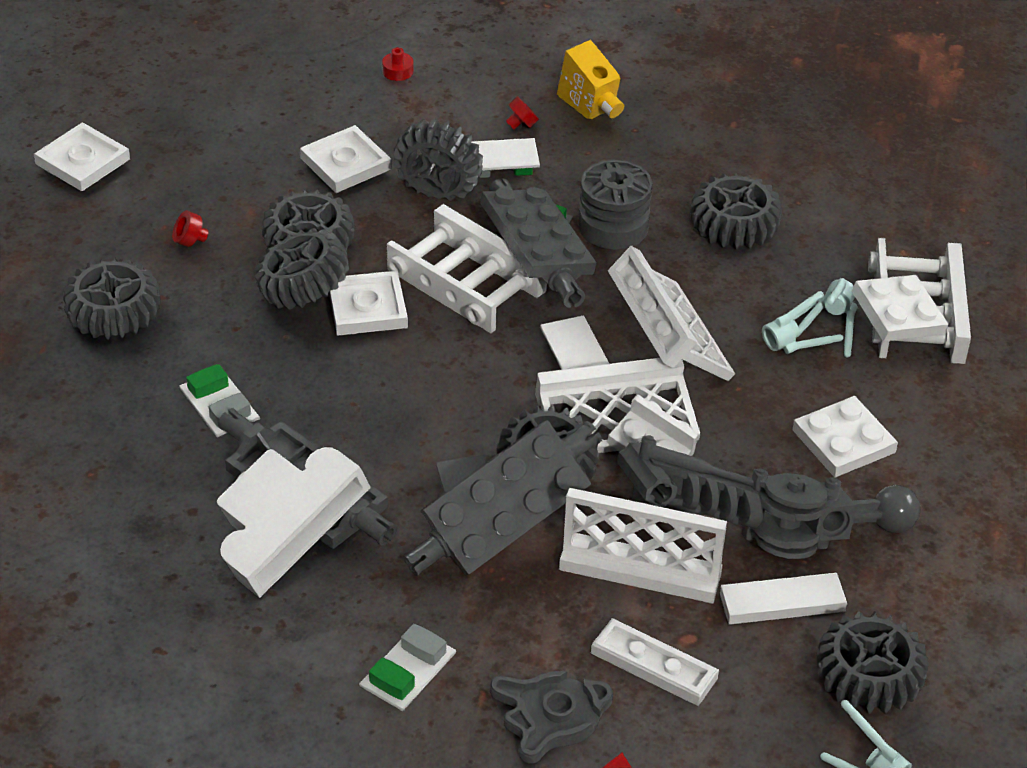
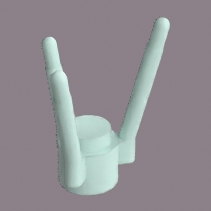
[798,278,858,358]
[762,291,843,354]
[820,700,912,768]

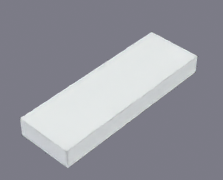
[720,573,847,625]
[591,618,719,706]

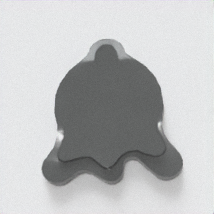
[490,671,613,764]

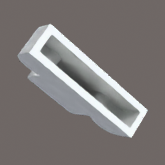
[217,447,371,598]

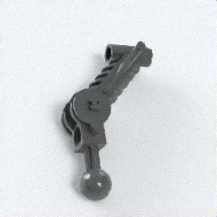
[617,435,921,559]

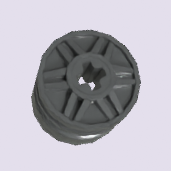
[578,159,653,250]

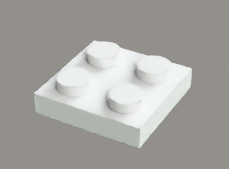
[34,122,130,191]
[300,125,392,193]
[329,271,408,335]
[852,275,949,342]
[792,396,898,478]

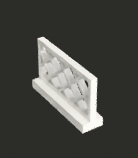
[608,246,735,381]
[535,358,700,453]
[559,488,727,604]

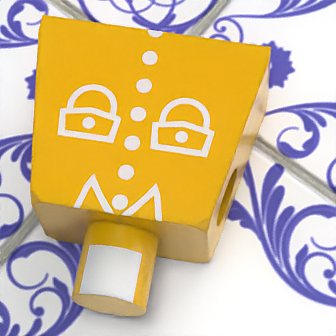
[557,40,625,119]

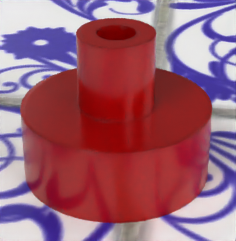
[382,47,414,81]
[505,96,539,130]
[172,210,209,247]

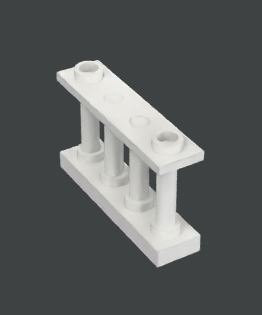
[387,204,547,333]
[868,238,971,364]

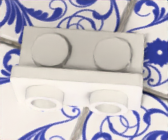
[607,395,698,456]

